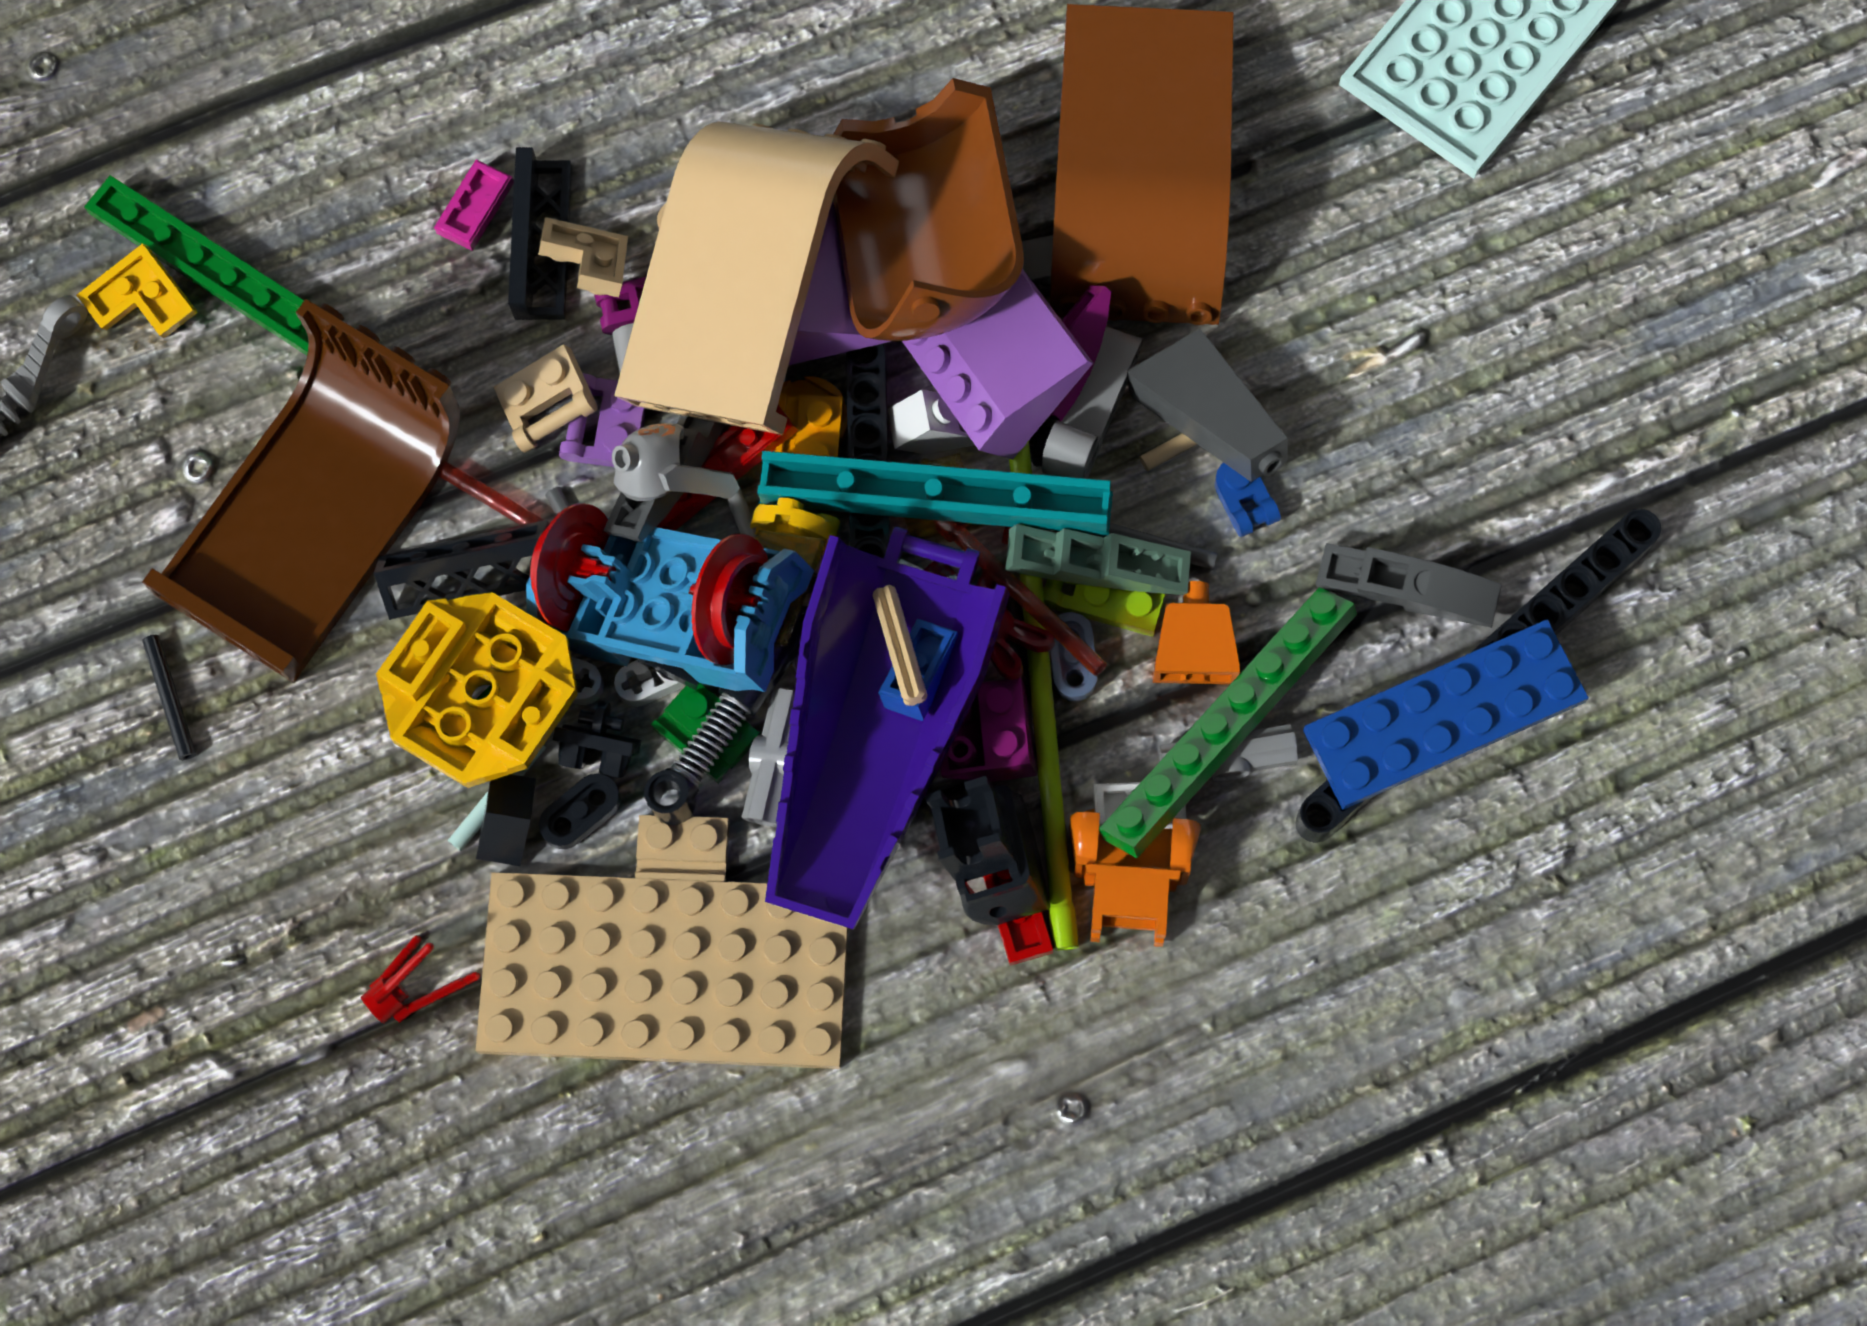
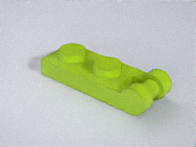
[1043,579,1165,637]

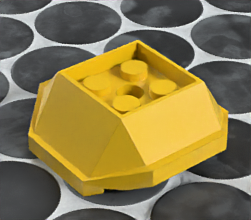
[376,592,578,788]

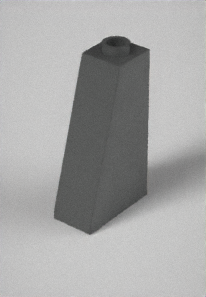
[1127,329,1288,482]

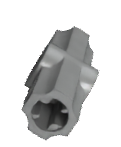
[742,688,795,828]
[1158,724,1298,782]

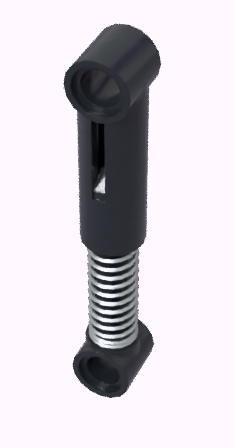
[644,573,818,825]

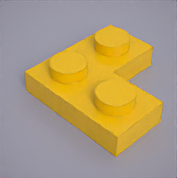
[76,243,198,338]

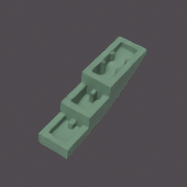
[1005,524,1191,595]

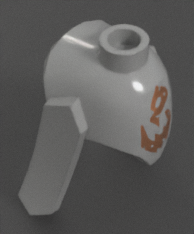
[612,423,740,501]

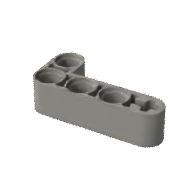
[1042,326,1143,479]

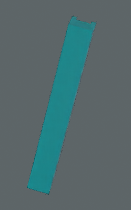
[757,451,1113,535]

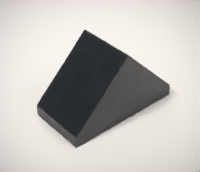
[476,774,536,867]

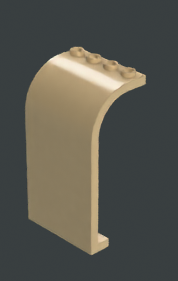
[614,122,899,435]

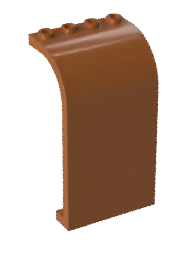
[1050,4,1234,325]

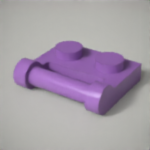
[559,373,646,467]

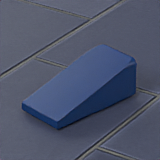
[878,618,958,721]

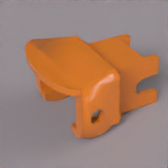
[1069,809,1201,947]

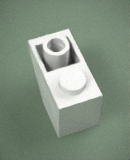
[887,389,975,454]

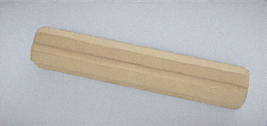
[873,585,927,706]

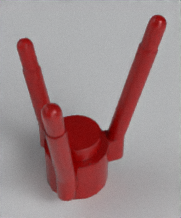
[361,935,480,1024]

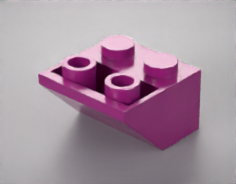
[940,677,1037,782]

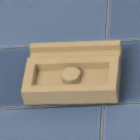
[635,815,730,882]

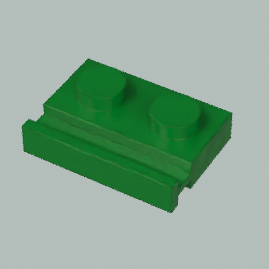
[651,683,760,784]

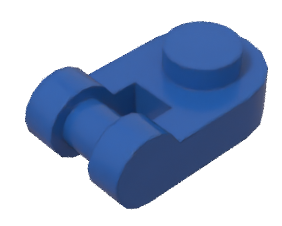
[1214,463,1281,537]

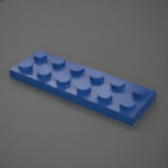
[1303,619,1589,810]

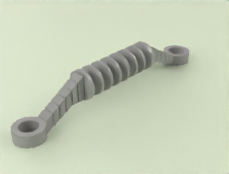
[0,295,87,436]

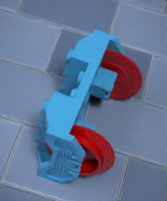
[526,503,814,692]

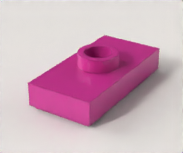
[434,159,514,251]

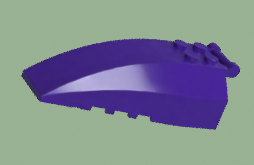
[765,526,1010,929]

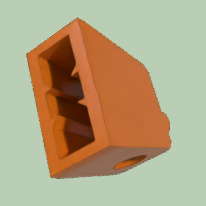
[1153,581,1240,684]

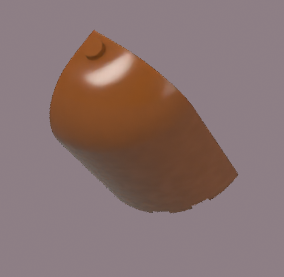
[833,78,1024,341]

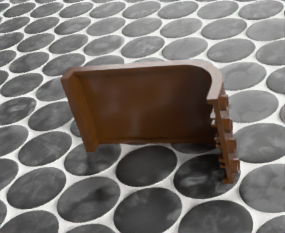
[142,299,460,683]

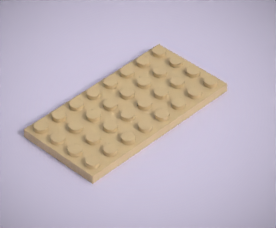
[475,872,848,1069]

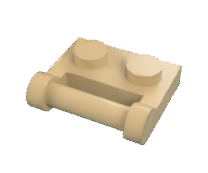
[494,344,598,453]

